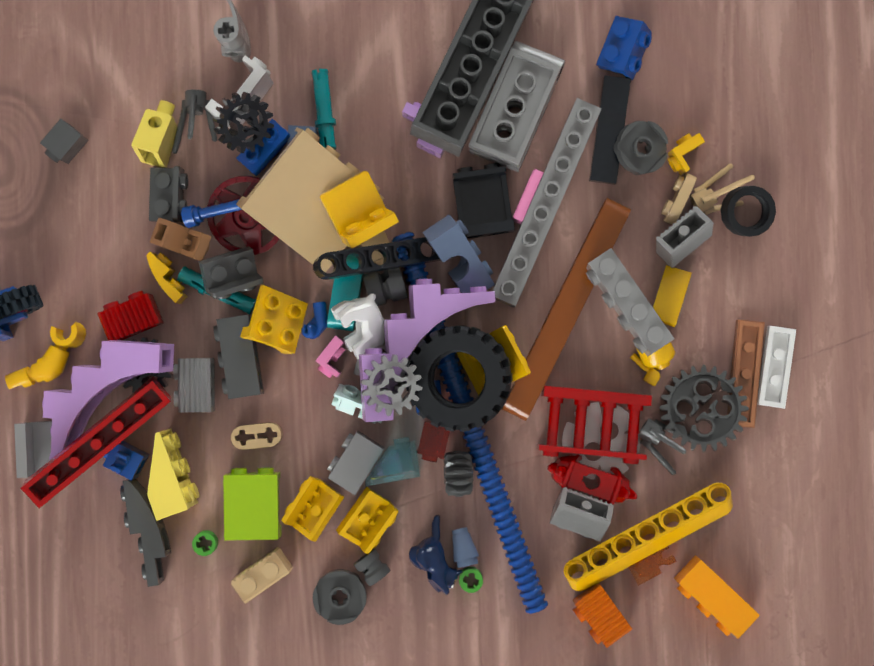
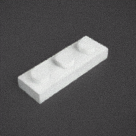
[757,326,796,409]

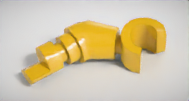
[5,322,86,390]

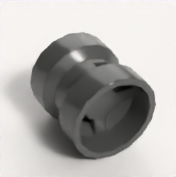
[354,549,391,586]

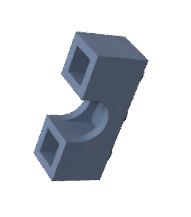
[422,214,495,293]

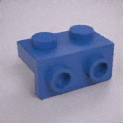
[596,16,652,80]
[236,119,290,177]

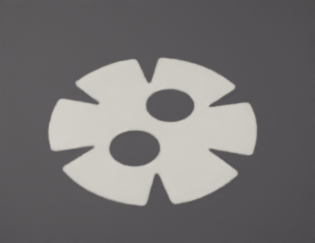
[562,402,641,480]

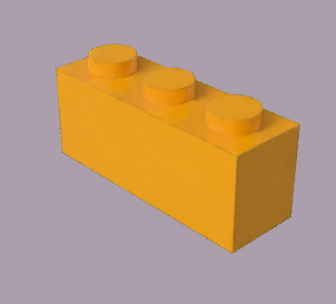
[674,555,760,639]

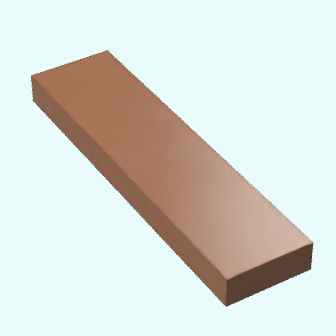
[727,320,765,428]

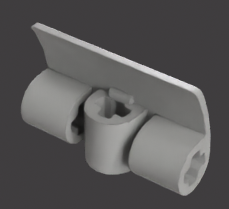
[213,0,251,63]

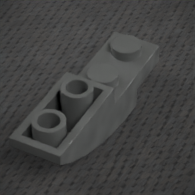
[120,479,171,587]

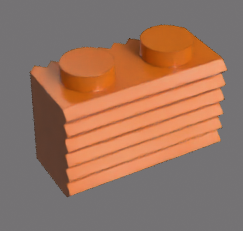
[572,583,632,648]

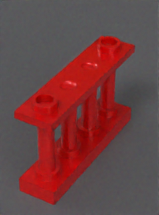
[537,386,652,464]

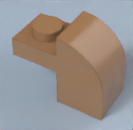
[150,218,212,261]

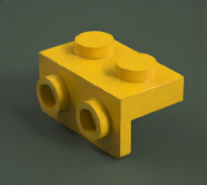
[281,476,344,542]
[336,487,399,554]

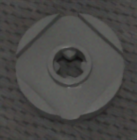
[613,121,668,175]
[313,569,367,625]

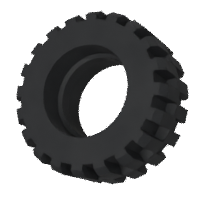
[405,326,513,432]

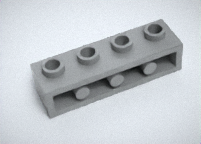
[586,248,674,357]

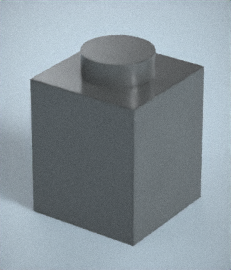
[40,118,89,164]

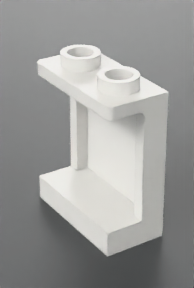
[205,55,274,129]

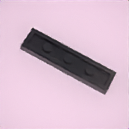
[589,75,631,185]

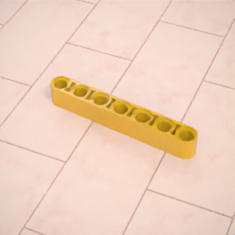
[563,483,733,591]

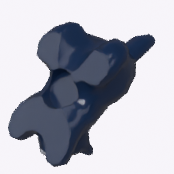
[409,515,462,595]

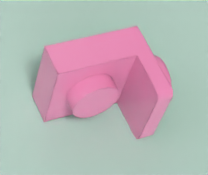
[316,336,345,378]

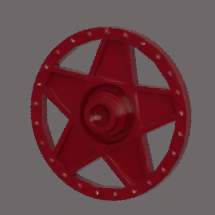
[207,176,280,255]

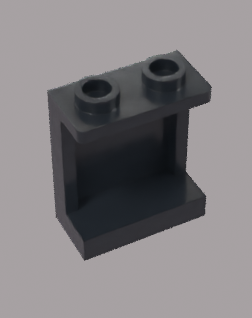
[452,163,515,239]

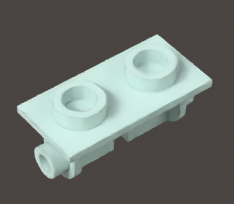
[331,384,382,424]

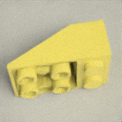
[147,429,199,521]

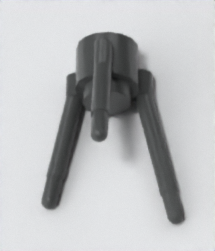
[172,90,217,154]
[638,418,690,475]

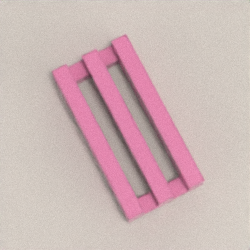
[512,169,544,225]

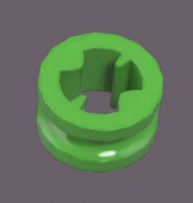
[192,530,218,556]
[459,567,483,593]

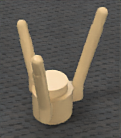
[690,164,755,215]

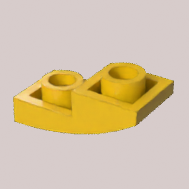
[146,252,188,304]
[653,265,692,327]

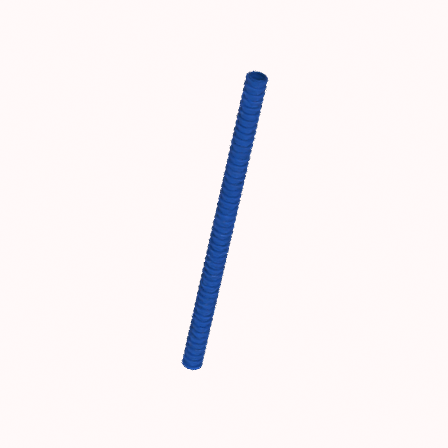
[391,232,548,614]

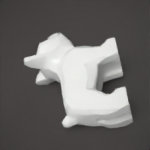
[331,293,386,359]

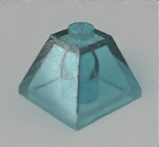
[365,437,421,486]

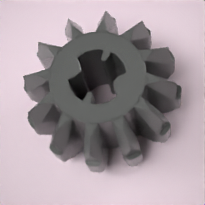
[444,451,473,497]

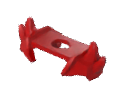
[547,454,638,505]

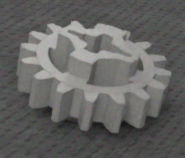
[360,354,423,416]

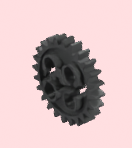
[660,365,749,453]

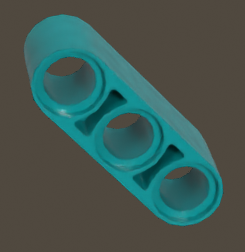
[327,255,363,332]

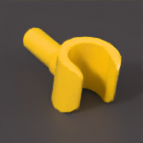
[630,353,660,386]

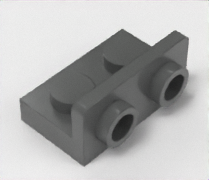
[149,166,188,223]
[199,246,264,299]

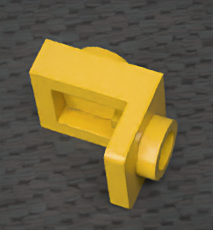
[668,133,705,176]

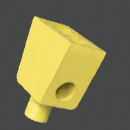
[131,100,177,168]

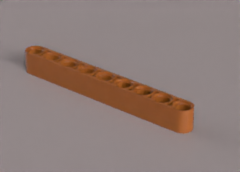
[502,198,631,421]

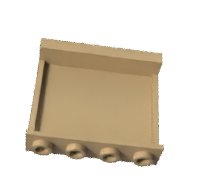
[236,127,384,273]

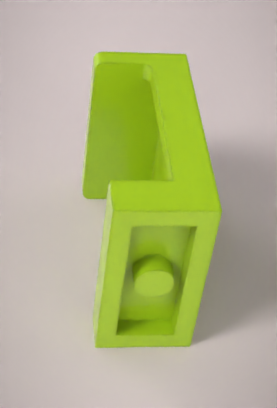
[223,467,282,540]

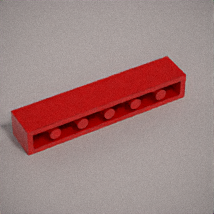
[20,376,171,509]

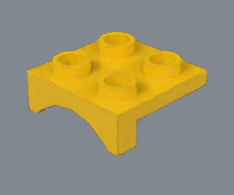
[240,285,308,354]

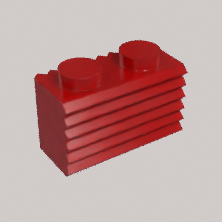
[97,291,164,341]

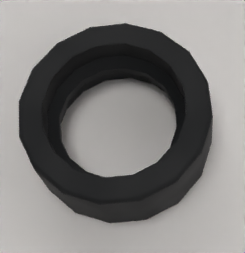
[721,186,776,237]

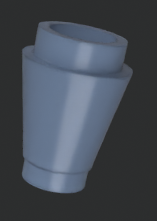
[452,527,479,568]

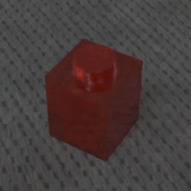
[417,421,450,462]

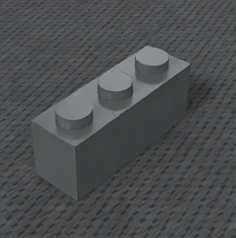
[214,315,264,399]

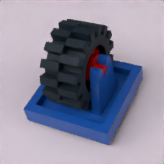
[0,285,44,341]

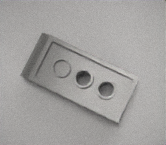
[469,41,566,173]

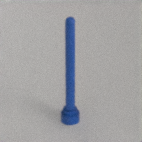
[181,199,242,228]

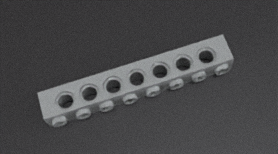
[492,98,602,307]

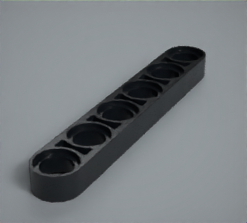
[313,237,456,280]

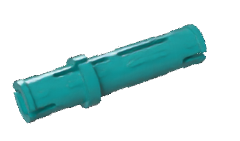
[311,69,337,150]
[177,266,256,315]

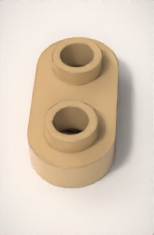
[661,173,697,225]

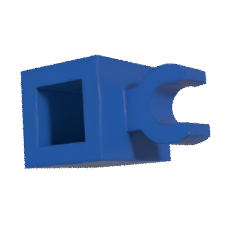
[103,441,150,480]

